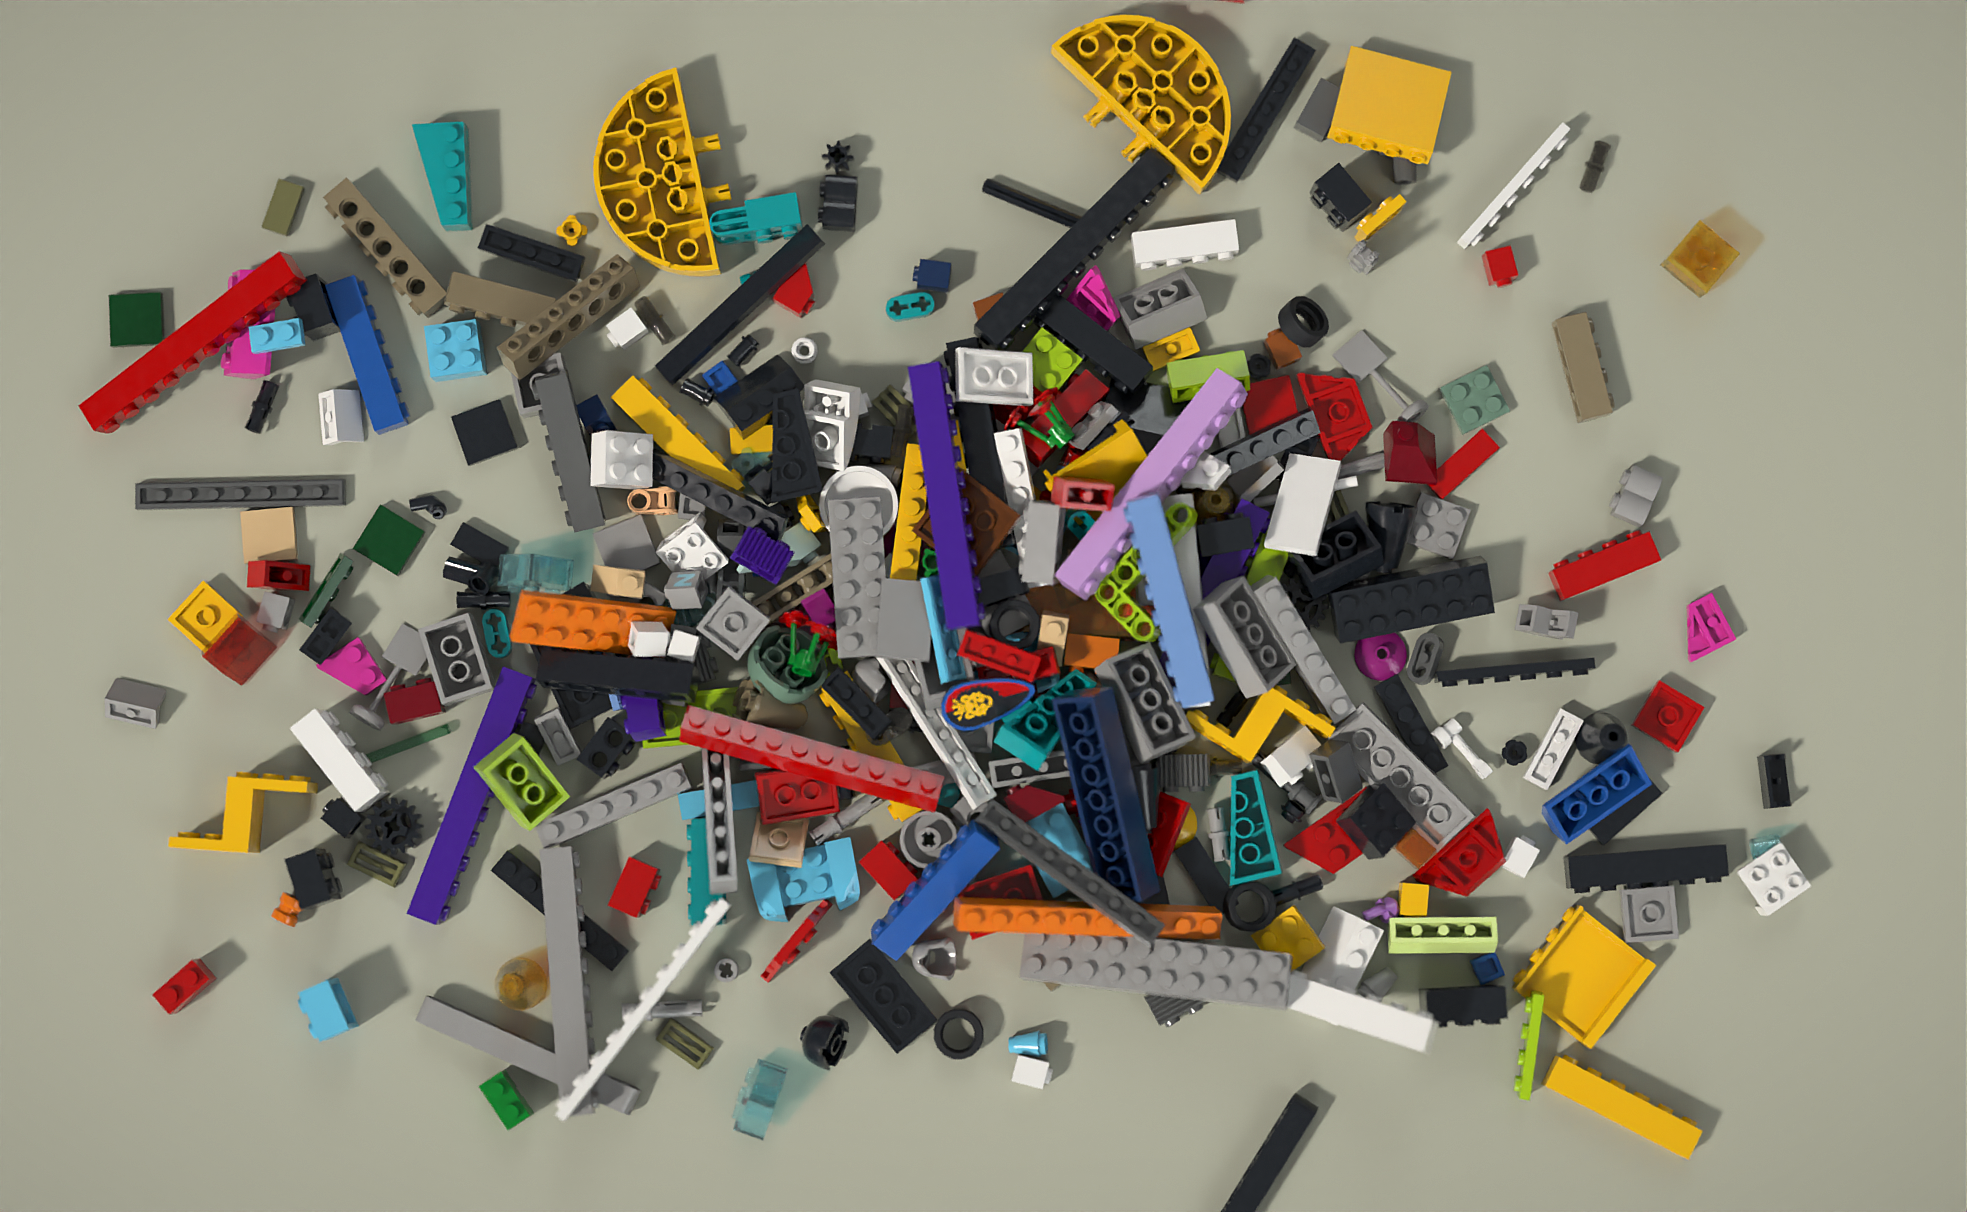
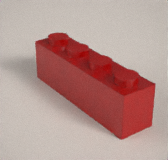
[1022,369,1109,468]
[1548,530,1662,601]

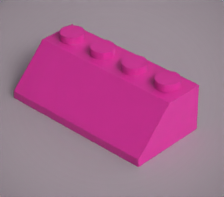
[221,269,276,380]

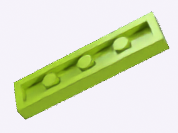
[1513,990,1544,1101]

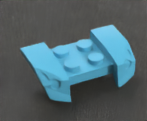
[747,837,860,922]

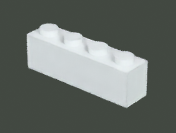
[1131,219,1239,271]

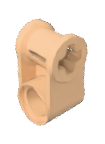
[627,487,678,515]

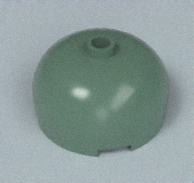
[747,625,828,704]

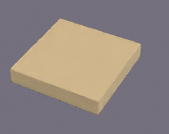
[240,507,298,564]
[749,812,809,868]

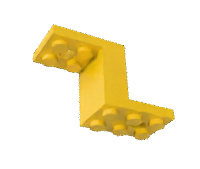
[1185,685,1336,764]
[168,772,318,853]

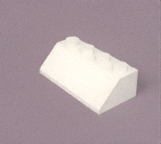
[1301,906,1384,1026]

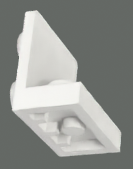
[656,512,729,580]
[1737,843,1811,916]

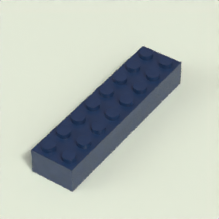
[1052,687,1160,902]

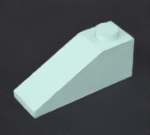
[736,521,821,574]

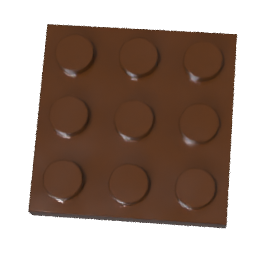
[912,468,1023,577]

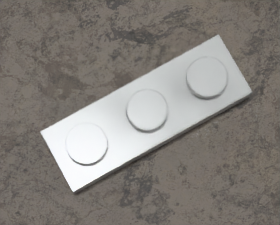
[1523,708,1584,790]

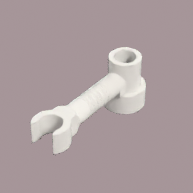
[1431,718,1493,780]

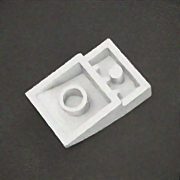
[804,379,860,471]

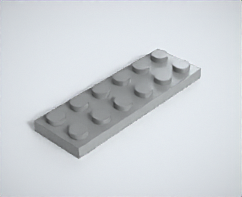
[828,497,886,659]
[1325,702,1476,852]

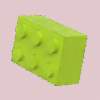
[474,733,570,831]

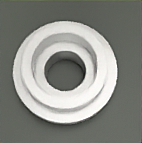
[791,337,818,364]

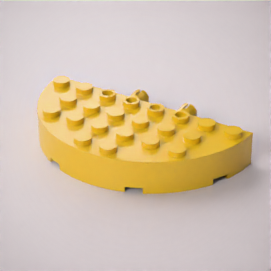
[1051,15,1231,195]
[593,67,732,277]

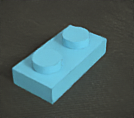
[249,318,306,354]

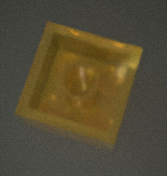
[1660,220,1740,298]

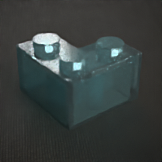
[497,554,574,594]
[732,1058,788,1140]

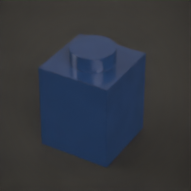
[913,259,952,293]
[577,394,617,437]

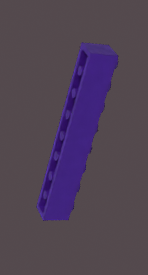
[1159,499,1271,687]

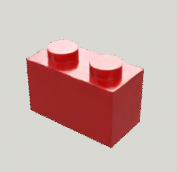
[1050,475,1115,511]
[859,840,918,901]
[608,857,662,918]
[152,958,217,1015]

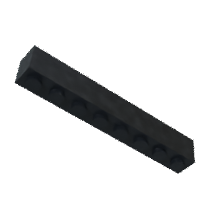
[944,337,1017,549]

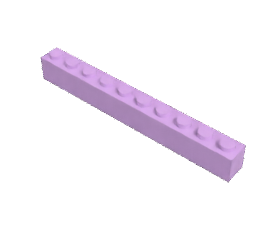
[1055,368,1248,601]

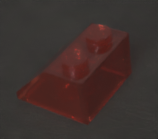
[201,612,277,686]

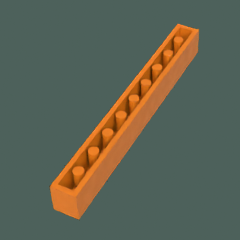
[953,897,1222,940]

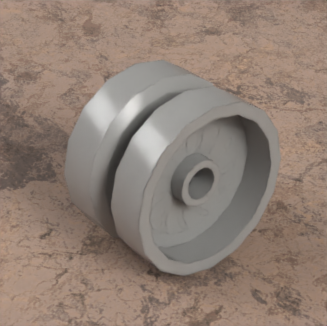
[900,811,957,868]

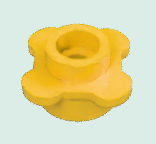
[556,215,588,246]

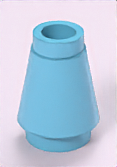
[1008,1031,1048,1057]

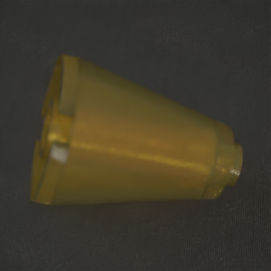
[1191,483,1238,527]
[494,958,547,1011]

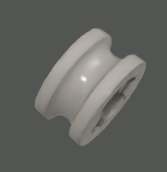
[714,958,739,982]

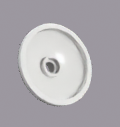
[819,466,898,536]

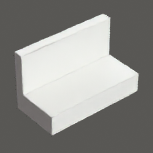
[319,389,364,445]

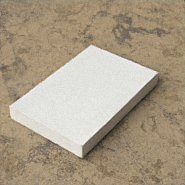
[955,347,1033,406]

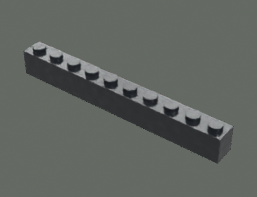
[974,147,1175,350]

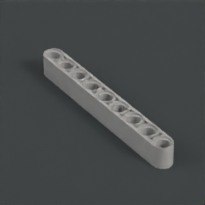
[415,995,641,1115]

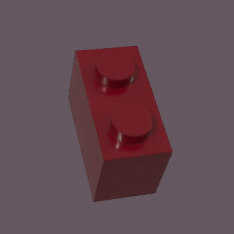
[383,678,446,725]

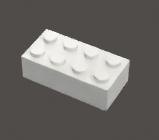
[290,709,390,812]

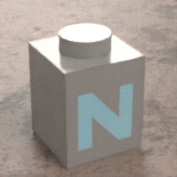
[664,571,708,609]

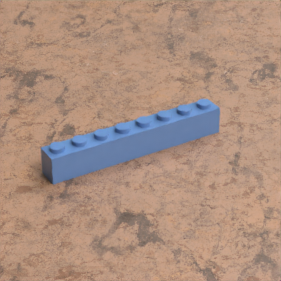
[1123,491,1214,708]

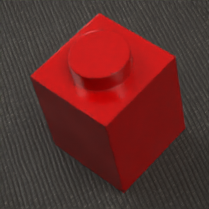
[1482,245,1518,288]

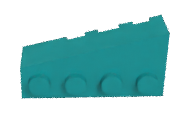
[412,122,473,232]
[994,669,1098,771]
[1230,770,1283,885]
[687,819,727,926]

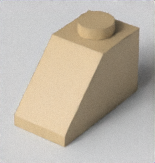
[590,565,646,598]
[1037,610,1070,667]

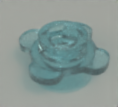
[731,448,763,477]

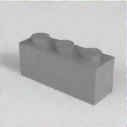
[1019,500,1066,585]

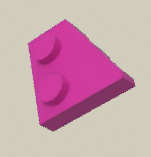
[1066,265,1121,331]
[1687,593,1736,663]
[316,637,387,696]

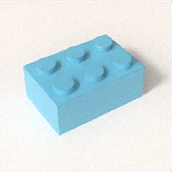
[1026,803,1093,898]

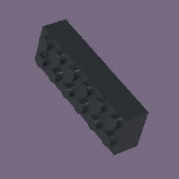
[1328,556,1495,644]

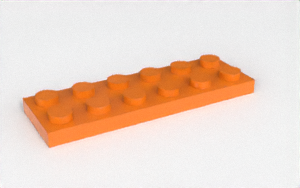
[510,590,676,658]

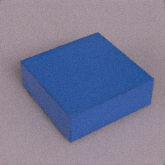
[702,360,738,396]
[1469,952,1505,985]

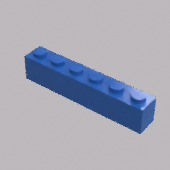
[325,275,410,435]
[871,819,1000,961]

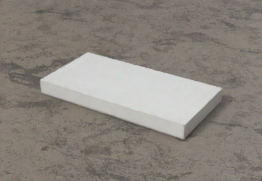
[1264,453,1341,556]

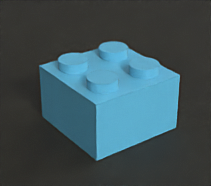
[424,319,487,382]
[298,978,359,1042]

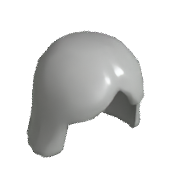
[851,657,891,704]
[912,937,957,981]

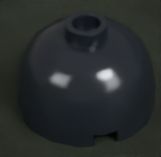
[800,1015,849,1070]

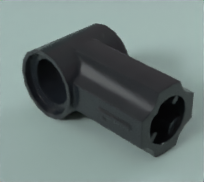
[443,556,500,595]

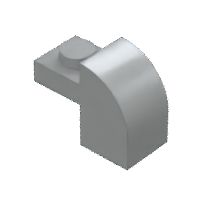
[1515,604,1578,640]

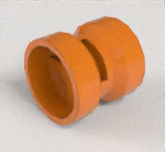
[271,892,303,927]

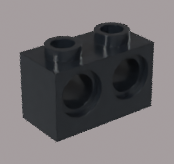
[577,717,636,779]

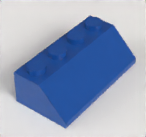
[1541,744,1652,845]

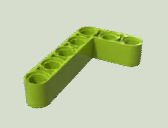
[1095,503,1197,642]

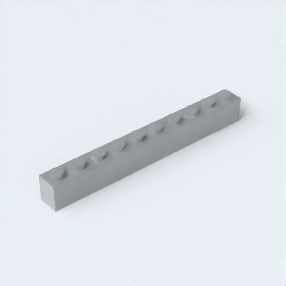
[540,846,599,1116]

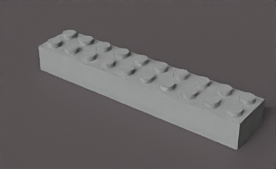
[1019,933,1293,1011]

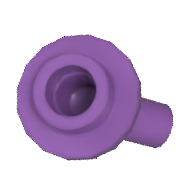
[1362,897,1399,923]

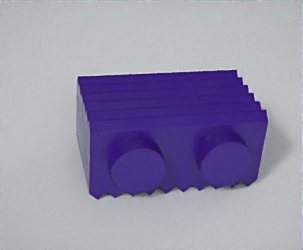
[730,526,794,585]

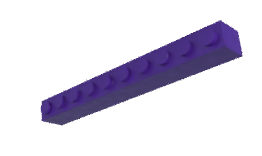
[908,361,986,631]
[406,667,537,925]

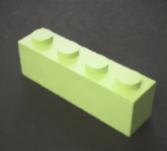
[1387,917,1498,954]

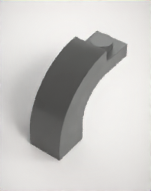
[716,519,746,601]

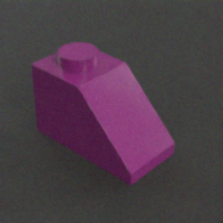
[801,588,836,630]

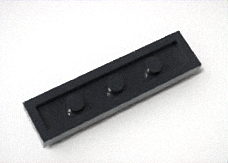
[478,224,585,282]
[1374,674,1449,773]

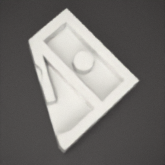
[1180,451,1232,491]

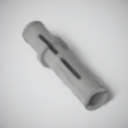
[809,794,884,846]
[622,999,703,1021]

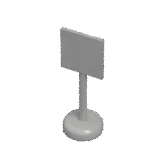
[1332,330,1429,422]
[350,623,427,731]

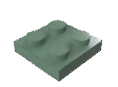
[1439,365,1510,435]

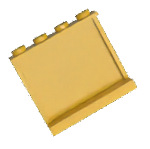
[1327,46,1452,164]
[1043,419,1170,533]
[1512,905,1656,1049]

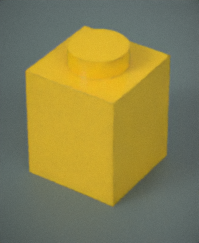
[1398,883,1429,918]

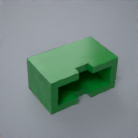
[479,1069,534,1130]

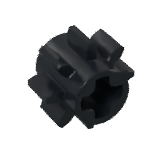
[821,140,854,175]

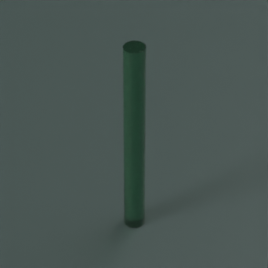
[365,724,451,763]

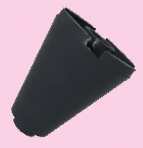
[1365,501,1418,573]
[1575,713,1628,765]
[1131,762,1161,834]

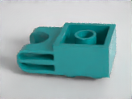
[709,192,803,245]

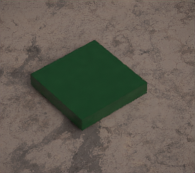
[109,292,164,348]
[352,504,426,576]

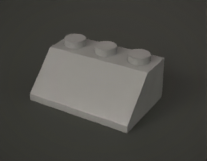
[1113,268,1208,349]

